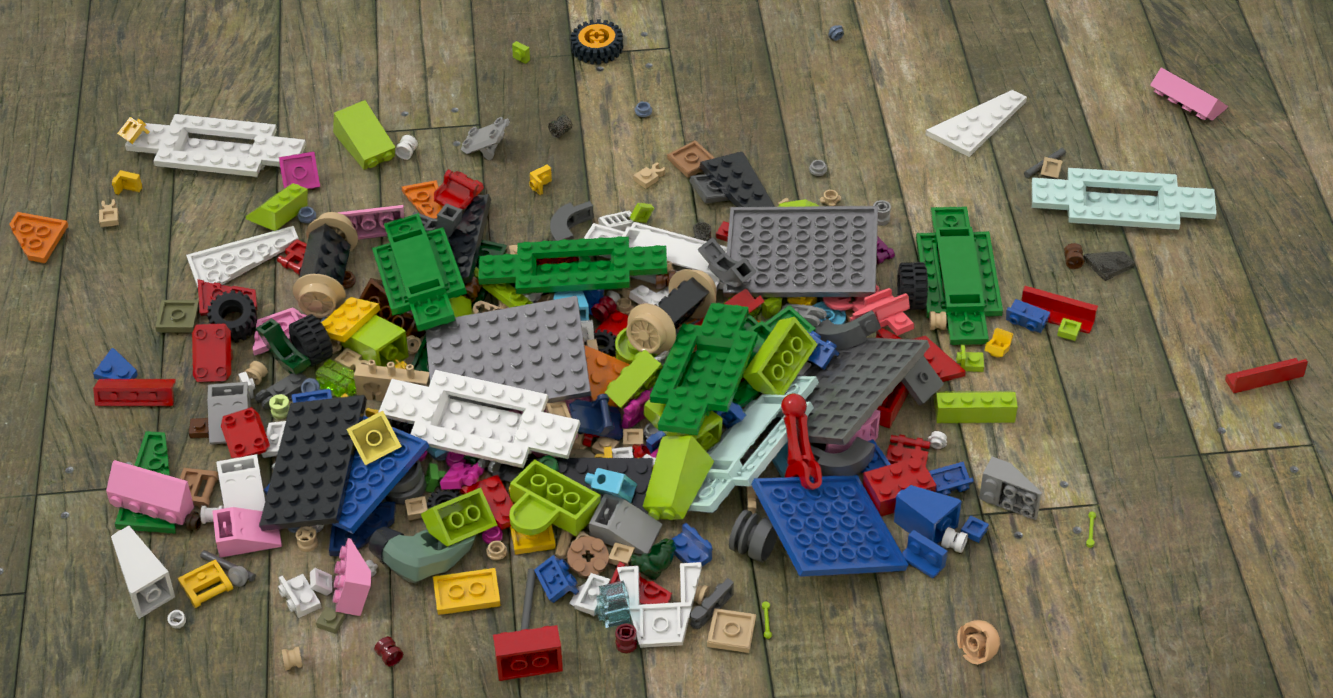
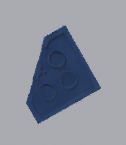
[329,502,396,556]

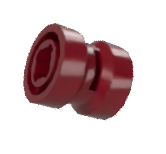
[591,296,617,322]
[615,623,637,654]
[374,636,404,667]

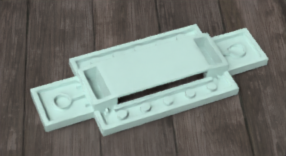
[1032,168,1216,230]
[688,376,819,513]

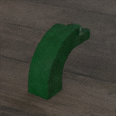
[256,318,311,375]

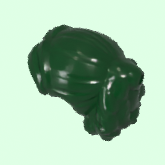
[630,538,676,580]

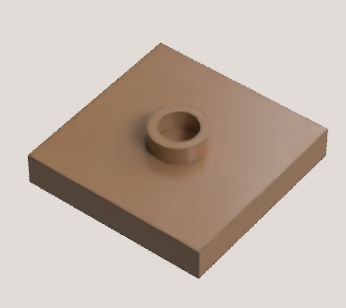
[667,140,714,178]

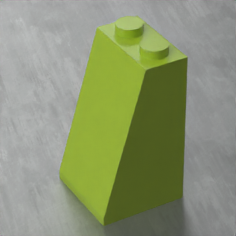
[333,100,396,170]
[340,315,409,367]
[644,399,723,451]
[643,435,714,520]

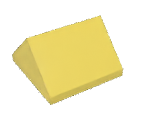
[347,411,402,465]

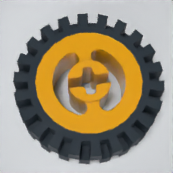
[571,19,624,65]

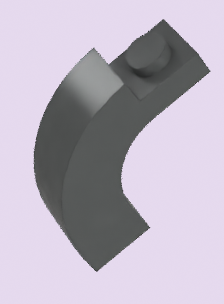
[550,201,594,241]
[412,203,462,239]
[698,237,756,287]
[814,310,881,350]
[810,437,875,476]

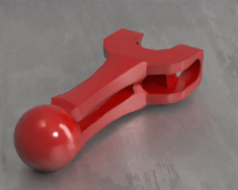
[781,393,822,490]

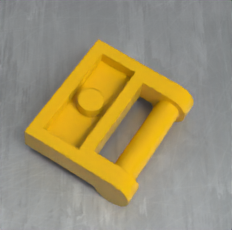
[178,559,233,608]

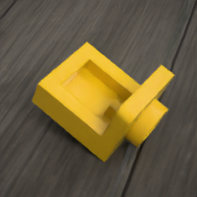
[112,170,143,195]
[984,328,1013,357]

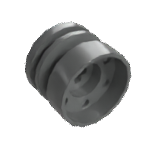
[729,509,778,563]

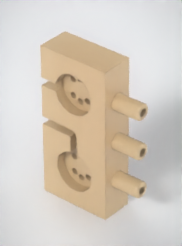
[354,360,430,402]

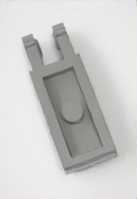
[777,303,827,327]

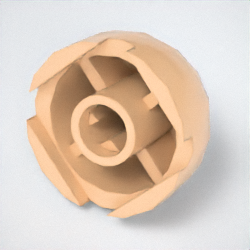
[957,620,1000,665]

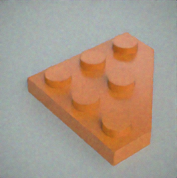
[9,212,68,263]
[584,345,630,408]

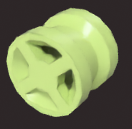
[269,394,290,419]

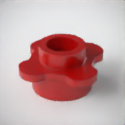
[633,444,651,458]

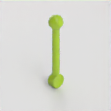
[1086,511,1096,548]
[762,601,772,639]

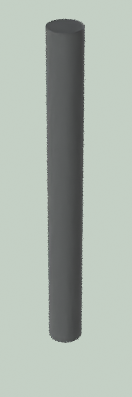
[520,568,536,631]

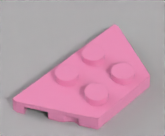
[253,307,307,356]

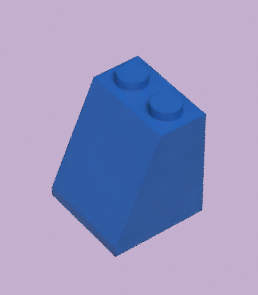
[894,485,961,544]

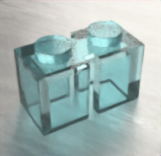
[596,581,630,628]

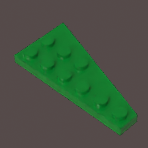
[115,431,176,534]

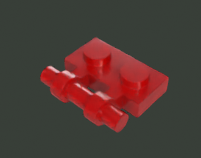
[277,239,307,275]
[886,434,931,466]

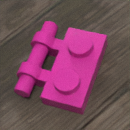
[621,387,653,429]
[440,462,484,490]

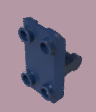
[569,394,623,440]

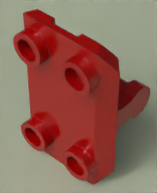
[434,169,484,210]
[192,324,233,382]
[221,407,270,459]

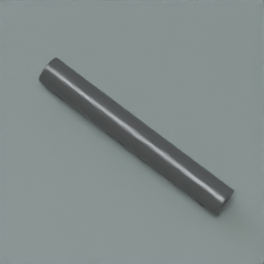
[1024,148,1066,178]
[200,550,256,582]

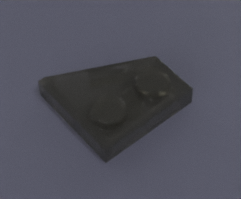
[1083,251,1135,281]

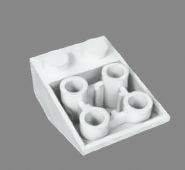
[217,454,265,511]

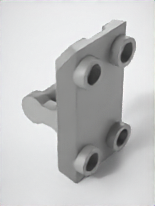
[461,117,510,160]

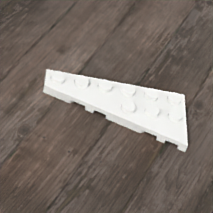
[925,90,1027,157]
[186,226,299,288]

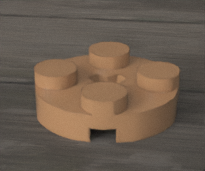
[567,536,609,579]

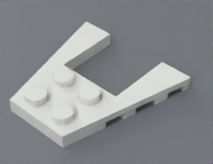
[617,562,702,648]

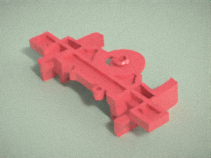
[823,285,914,336]

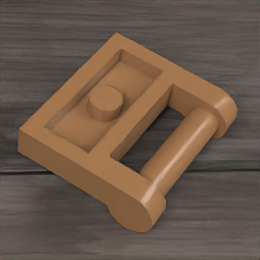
[180,468,219,509]

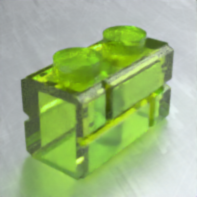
[315,359,356,397]

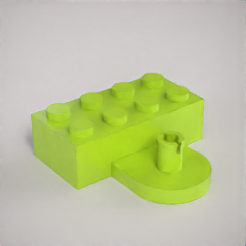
[509,460,601,536]

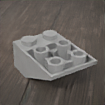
[207,382,251,445]
[979,456,1042,520]
[589,494,662,554]

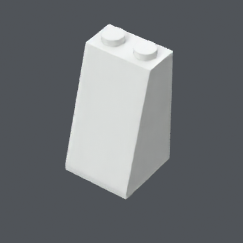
[111,526,175,619]

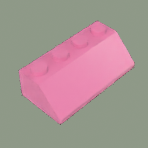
[1150,68,1228,121]
[338,205,405,239]
[106,460,194,525]

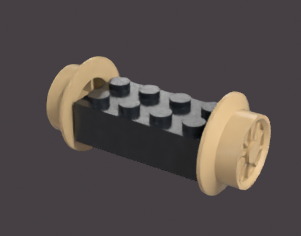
[293,212,358,318]
[626,269,717,354]

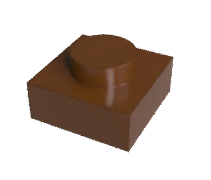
[189,418,209,439]

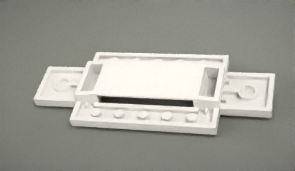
[125,114,306,177]
[584,222,754,298]
[378,370,580,468]

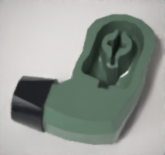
[368,526,476,583]

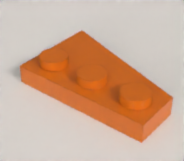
[401,180,444,219]

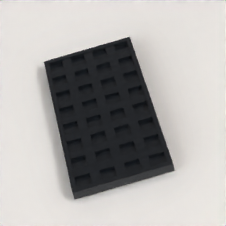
[259,395,367,531]

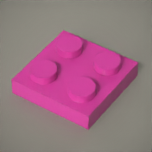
[279,152,320,189]

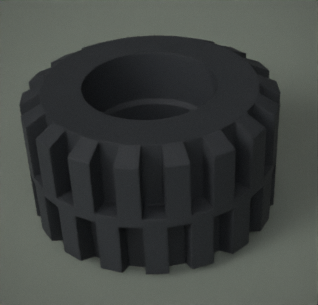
[897,262,928,310]
[207,290,258,343]
[289,314,333,367]

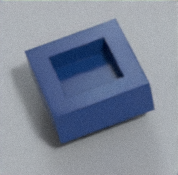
[646,431,666,454]
[961,516,989,543]

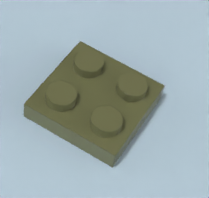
[155,300,199,333]

